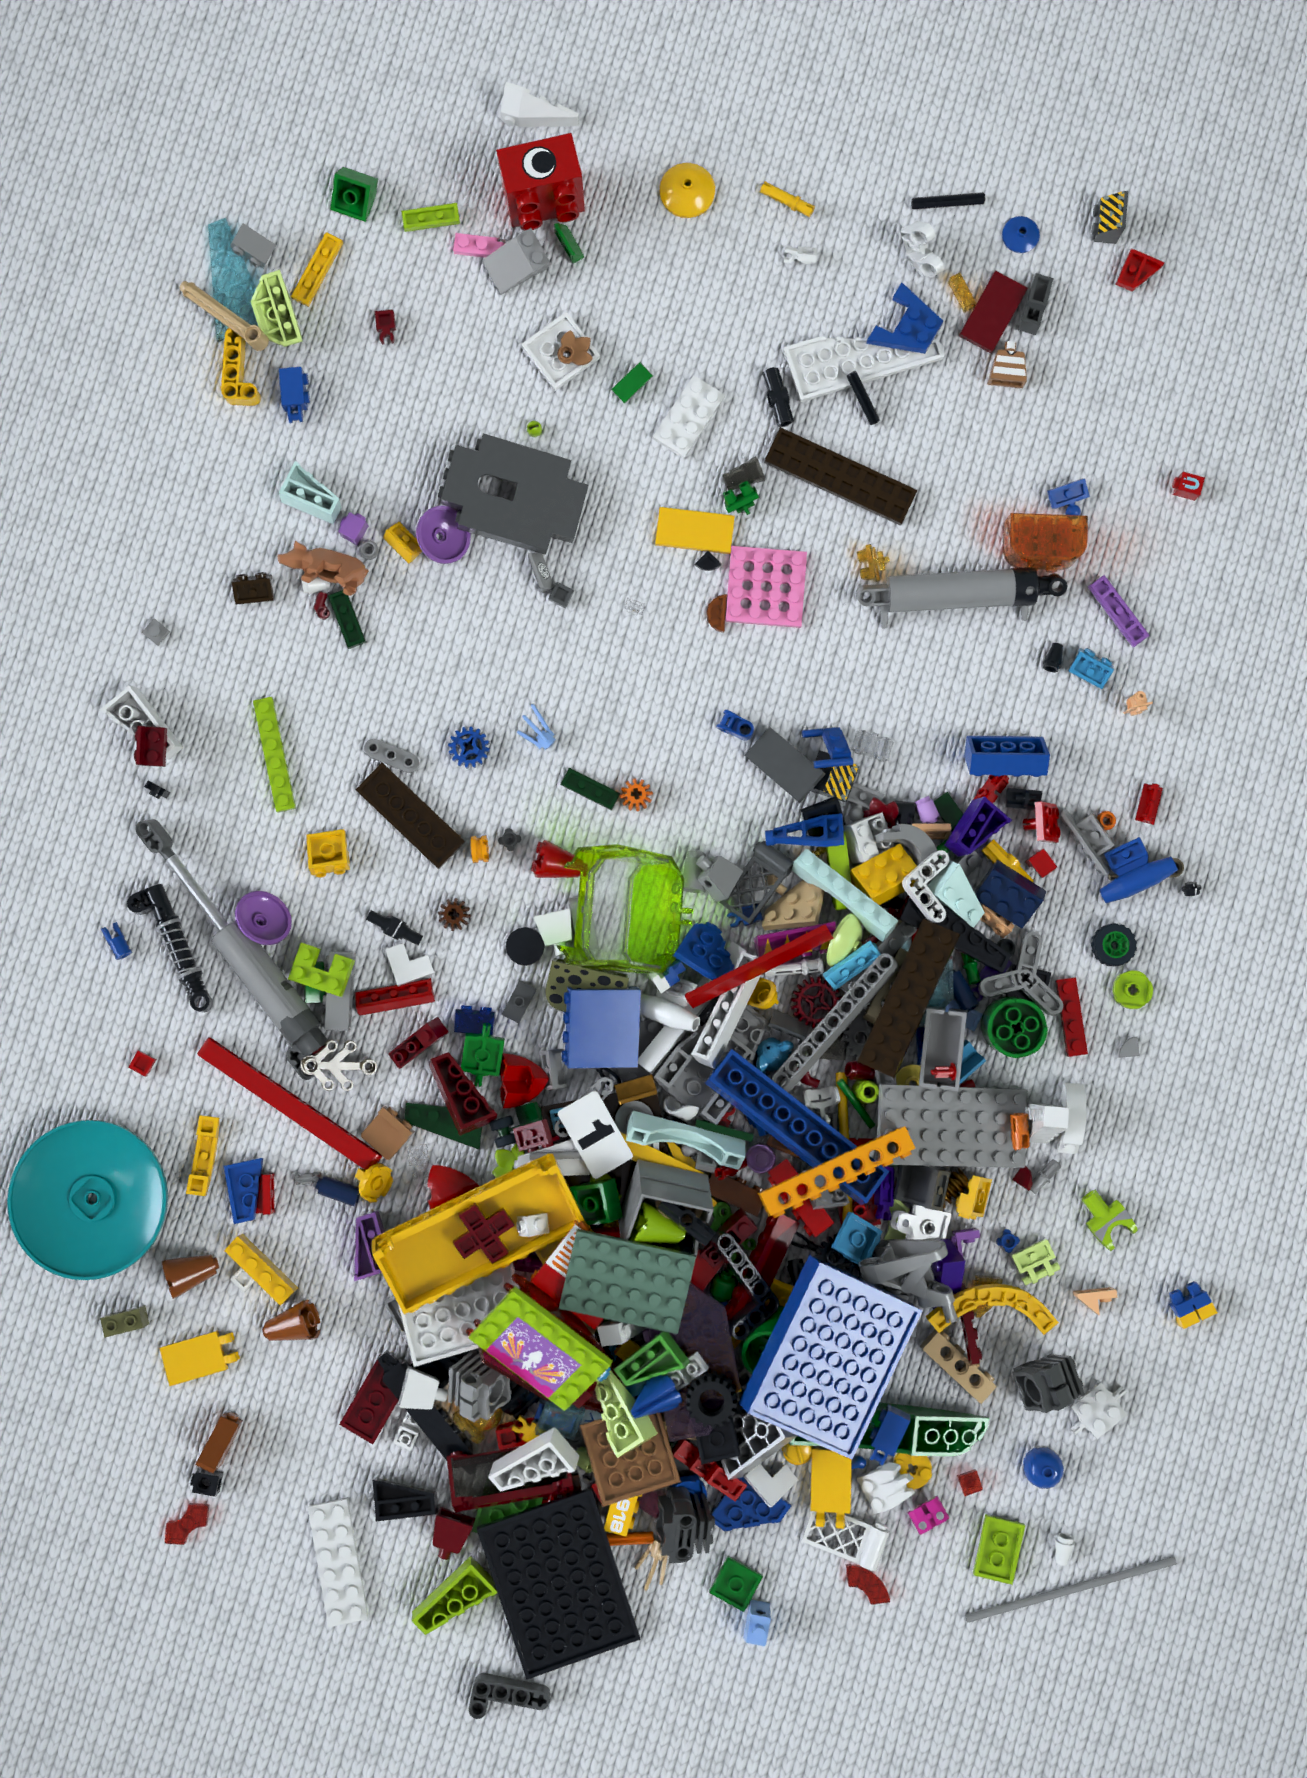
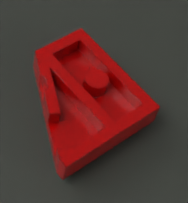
[1115,248,1165,292]

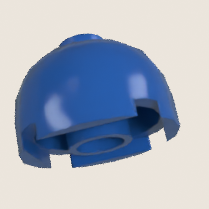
[1023,1447,1064,1489]

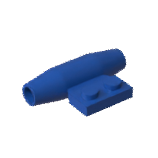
[1099,837,1178,904]

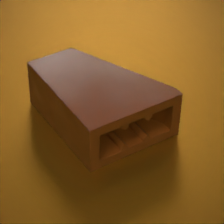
[195,1412,243,1473]

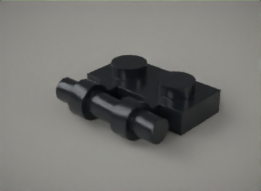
[500,1381,542,1420]

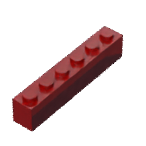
[722,1215,800,1327]

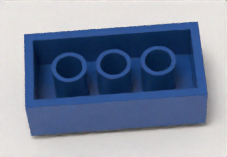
[964,736,1050,777]

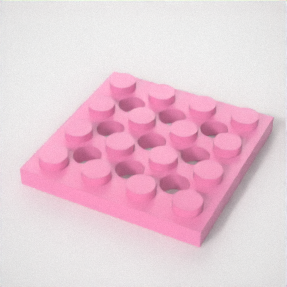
[725,546,807,628]

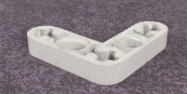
[902,850,949,923]

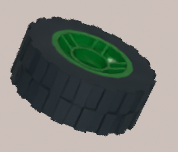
[1091,923,1137,967]

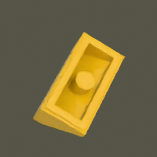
[383,521,422,564]

